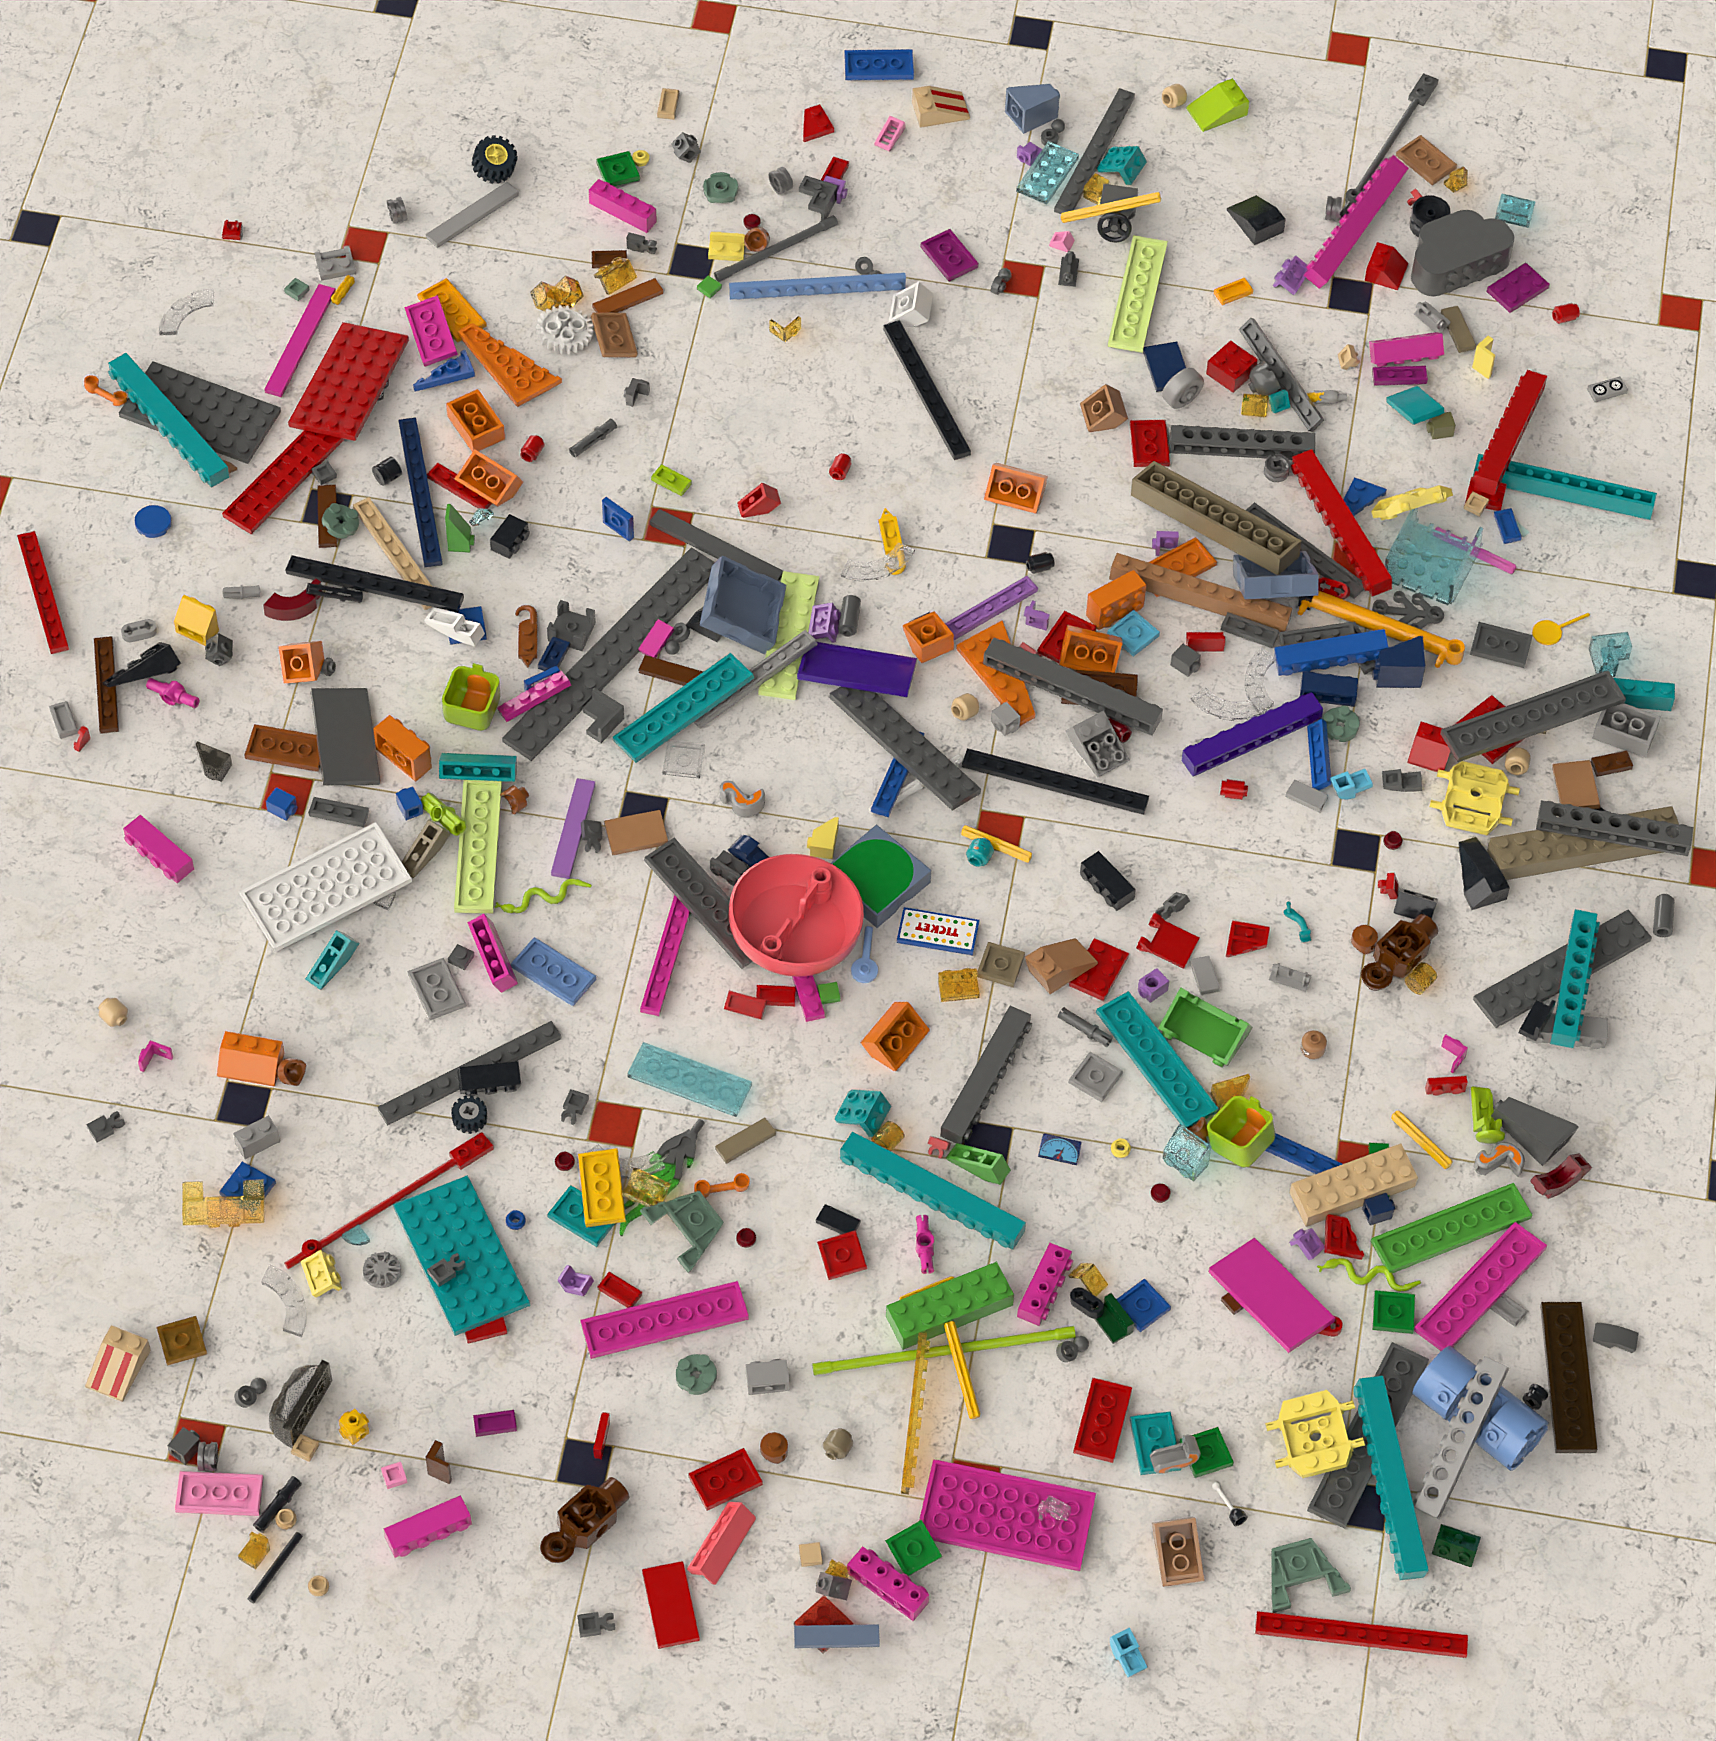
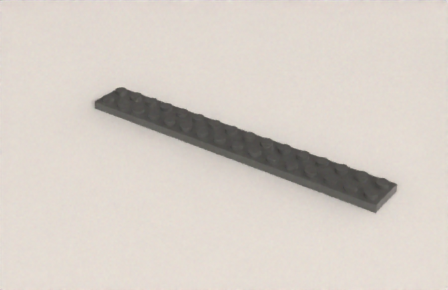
[502,547,715,761]

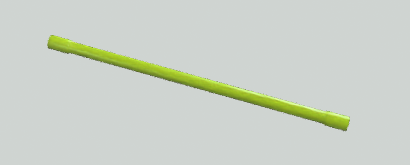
[812,1326,1076,1376]

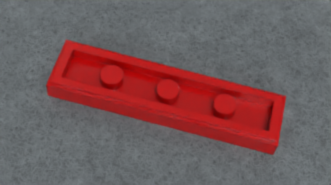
[427,463,493,512]

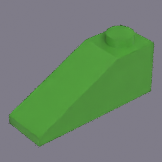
[445,504,475,553]
[946,1143,1011,1185]

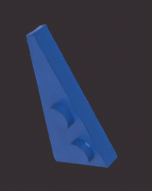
[413,350,475,392]
[1343,477,1387,516]

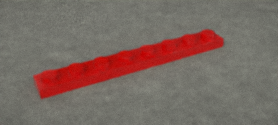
[17,531,69,654]

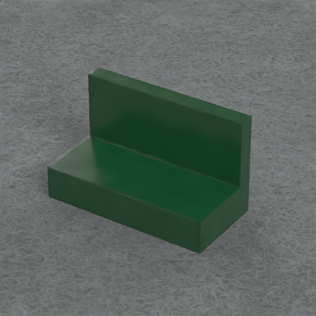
[1094,1293,1134,1344]

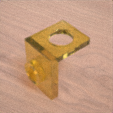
[769,316,801,342]
[1068,1263,1108,1296]

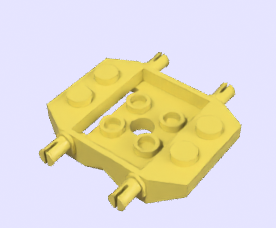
[1371,485,1453,520]
[1429,761,1520,835]
[1265,1390,1365,1478]

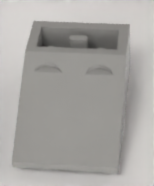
[1065,710,1130,777]

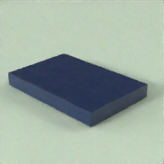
[1143,341,1186,392]

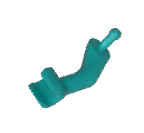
[1283,901,1311,943]

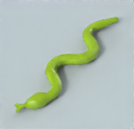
[494,879,592,913]
[1317,1258,1421,1292]

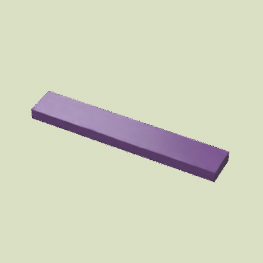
[945,576,1038,640]
[551,778,595,879]

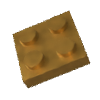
[157,1316,207,1366]

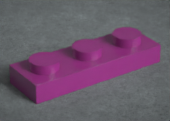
[1372,366,1428,386]

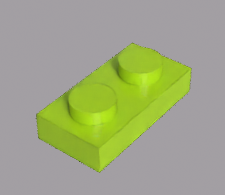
[651,464,692,496]

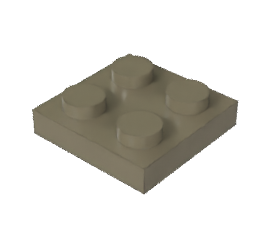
[976,942,1025,988]

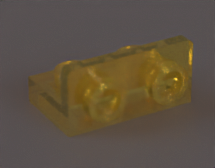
[594,257,637,295]
[938,968,980,1002]
[622,1167,671,1207]

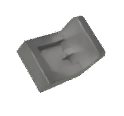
[623,378,650,407]
[815,1572,852,1601]

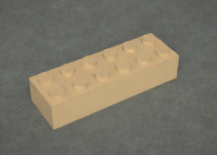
[1289,1143,1418,1227]

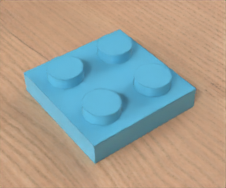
[1107,610,1160,657]

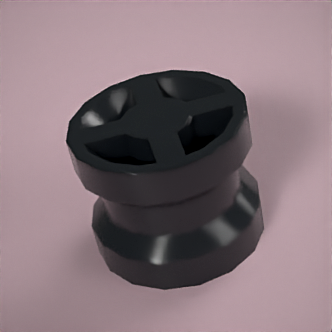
[1522,1384,1548,1410]

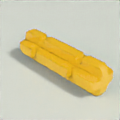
[331,275,355,305]

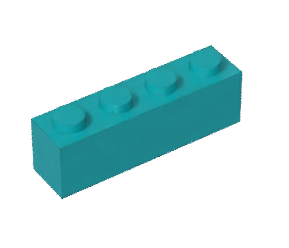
[1613,678,1675,711]
[439,753,517,782]

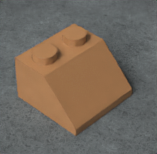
[1080,384,1128,432]

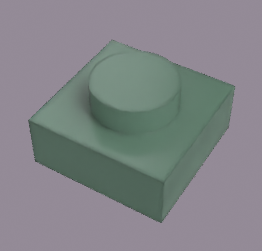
[284,278,310,301]

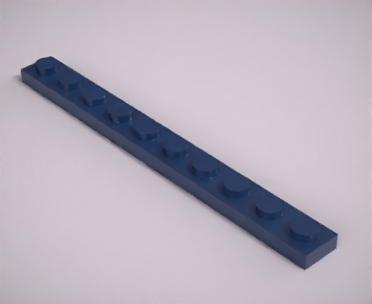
[398,417,443,568]

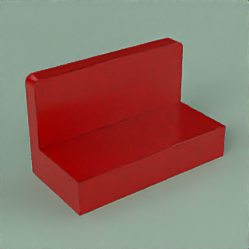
[1186,632,1225,652]

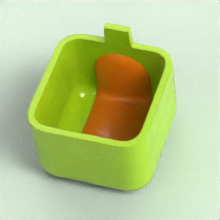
[442,663,501,731]
[1207,1096,1275,1168]

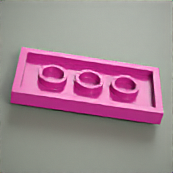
[404,295,458,367]

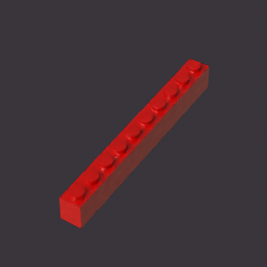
[1472,370,1547,496]
[1291,449,1392,597]

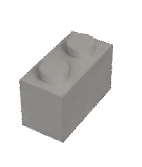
[233,1115,280,1159]
[746,1359,789,1395]

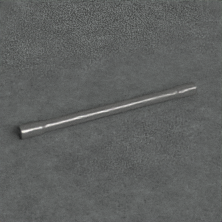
[714,215,838,282]

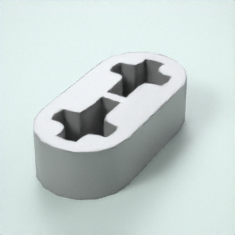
[121,619,157,642]

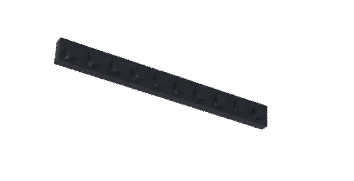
[883,320,971,460]
[285,555,464,613]
[962,748,1149,815]

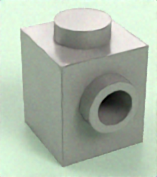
[991,702,1020,736]

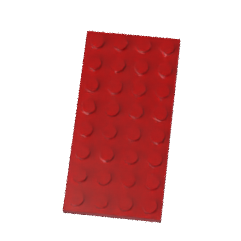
[288,322,409,441]

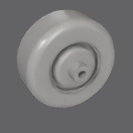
[1162,368,1204,409]

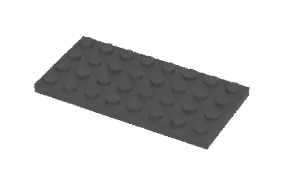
[119,361,281,464]

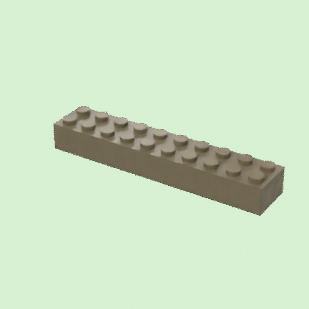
[1131,461,1302,575]
[1487,806,1679,880]

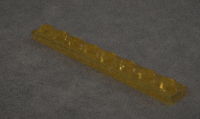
[901,1332,930,1495]

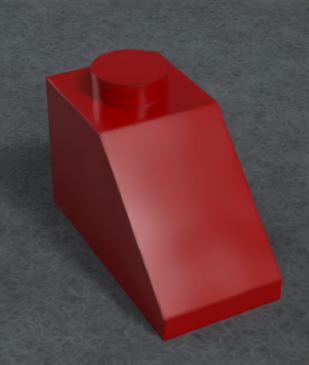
[737,483,781,518]

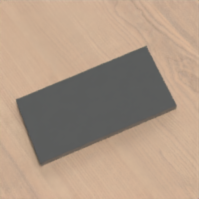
[310,688,380,785]

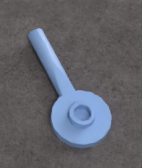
[851,926,878,983]

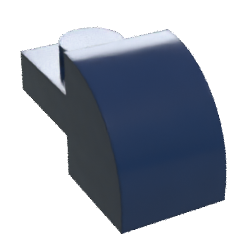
[728,835,769,867]

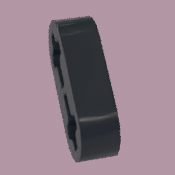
[1070,1287,1104,1319]

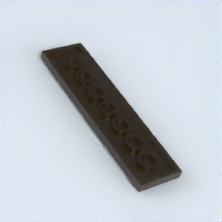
[1540,1302,1598,1453]

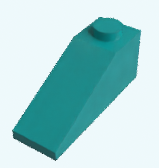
[305,930,360,990]

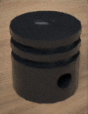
[372,456,402,486]

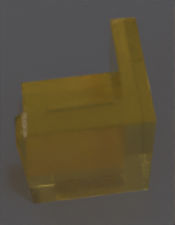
[1083,173,1109,205]
[1241,394,1268,417]

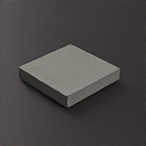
[1068,1052,1123,1102]

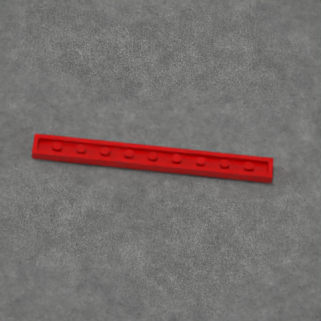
[1255,1611,1468,1658]

